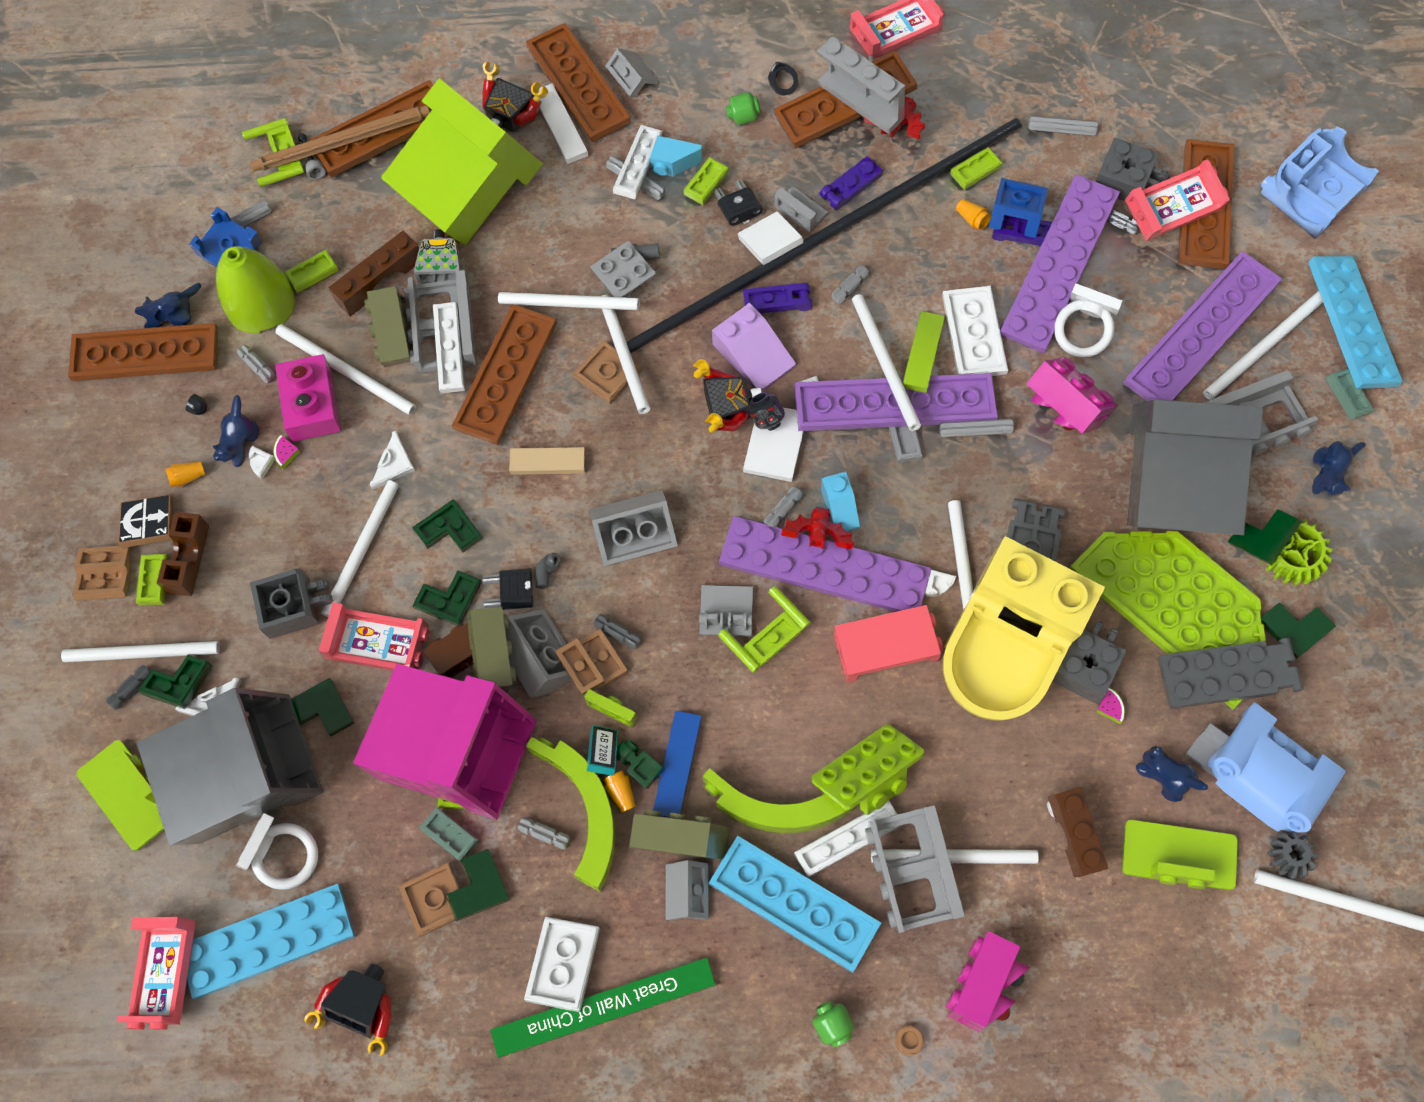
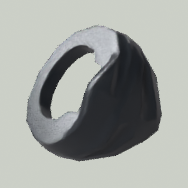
[768,62,799,96]

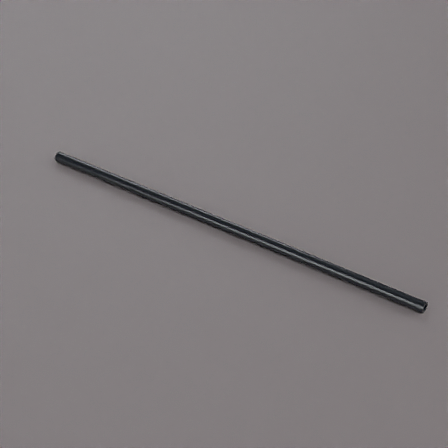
[627,118,1022,353]

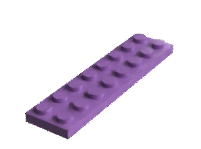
[1000,174,1120,353]
[1123,251,1282,401]
[794,373,998,431]
[719,516,931,612]

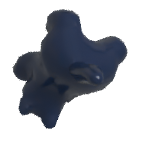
[135,283,201,328]
[213,395,259,467]
[1312,441,1366,496]
[1136,746,1208,802]

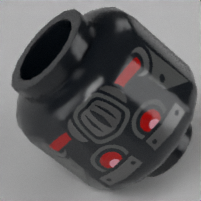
[748,392,785,431]

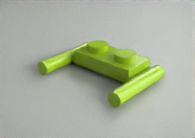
[242,118,304,187]
[718,586,811,673]

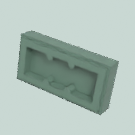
[1325,368,1374,421]
[419,806,479,862]

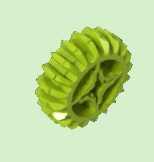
[1260,517,1333,586]

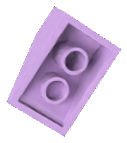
[712,303,796,392]

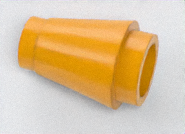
[956,199,991,230]
[165,461,205,488]
[603,770,636,813]

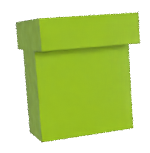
[381,78,543,246]

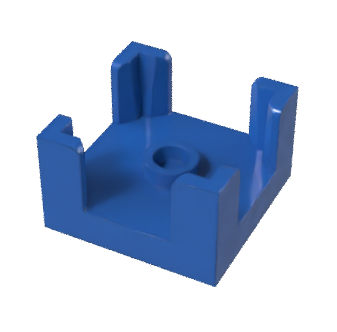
[989,178,1048,238]
[189,207,262,267]

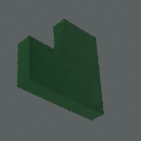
[412,499,483,553]
[1228,509,1302,566]
[412,570,482,626]
[1261,602,1336,659]
[139,655,212,710]
[291,678,355,736]
[446,849,509,922]

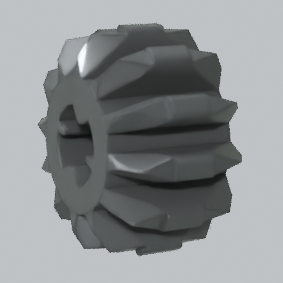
[1267,831,1319,879]

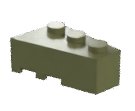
[364,286,411,367]
[467,607,516,693]
[629,810,730,860]

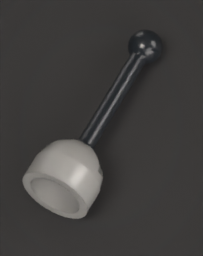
[298,133,326,180]

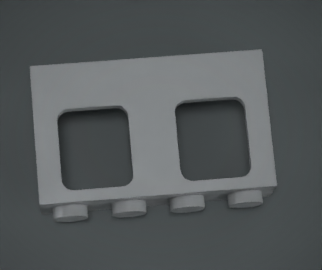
[817,36,905,134]
[405,270,477,373]
[1204,370,1318,456]
[865,805,965,933]

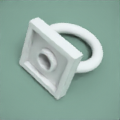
[1054,283,1122,358]
[235,813,318,890]

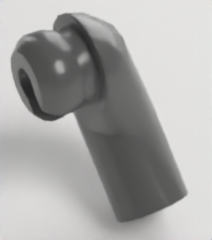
[536,553,561,589]

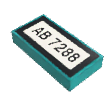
[587,725,618,776]

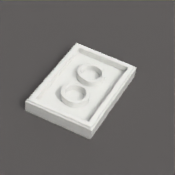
[743,407,804,482]
[524,917,600,1012]

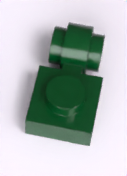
[616,739,665,789]

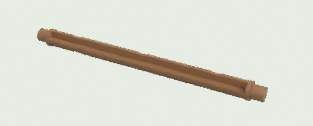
[250,106,430,172]

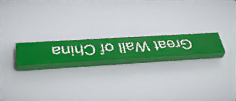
[490,958,716,1058]

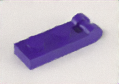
[819,156,883,210]
[992,215,1052,246]
[743,283,813,313]

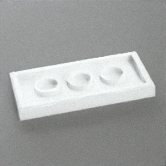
[942,286,1008,376]

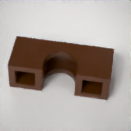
[156,512,209,596]
[1048,787,1109,877]

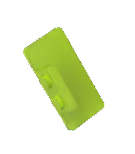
[812,724,924,815]
[76,740,164,851]
[1122,820,1237,890]

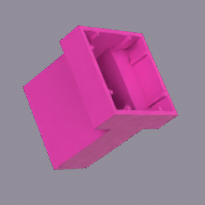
[353,664,537,820]

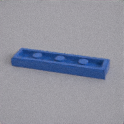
[653,711,702,818]

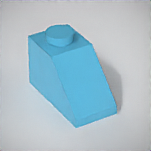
[650,136,703,177]
[821,472,860,532]

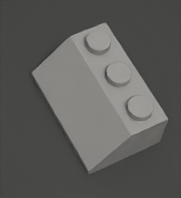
[589,490,678,566]
[505,609,572,698]

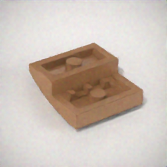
[72,546,131,601]
[555,628,628,695]

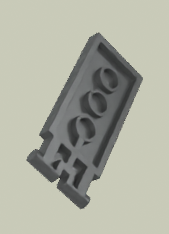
[998,498,1065,628]
[1157,638,1304,709]

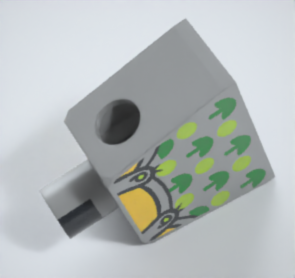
[414,229,462,284]

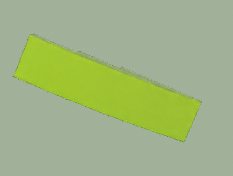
[903,311,945,393]

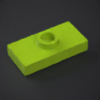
[950,147,1003,190]
[683,157,729,205]
[284,250,339,293]
[136,554,169,606]
[584,689,637,727]

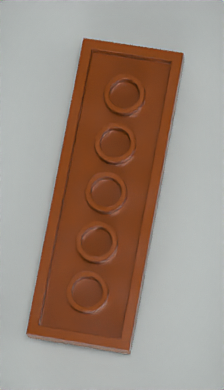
[526,23,631,143]
[774,50,917,148]
[309,80,433,178]
[1178,139,1234,269]
[452,304,557,445]
[68,323,218,381]

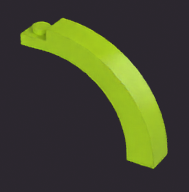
[526,737,615,892]
[703,768,860,833]

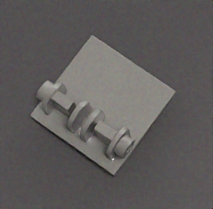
[590,241,656,298]
[699,585,753,636]

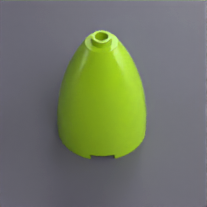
[216,246,296,334]

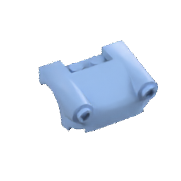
[1260,126,1379,239]
[1208,702,1346,832]

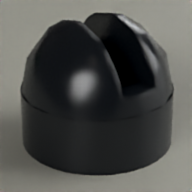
[185,394,207,415]

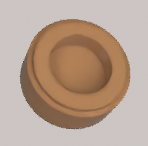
[895,1025,924,1056]

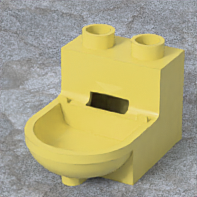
[943,536,1105,721]

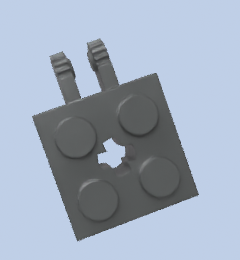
[1096,137,1170,202]
[250,569,333,639]
[1052,620,1127,705]

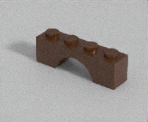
[328,230,419,317]

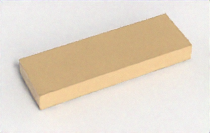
[509,447,585,475]

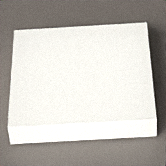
[738,212,803,265]

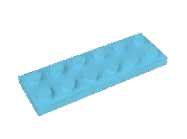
[1308,256,1403,389]
[709,836,881,973]
[187,883,356,1000]

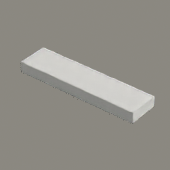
[539,83,588,164]
[613,125,663,199]
[433,302,465,394]
[794,801,903,878]

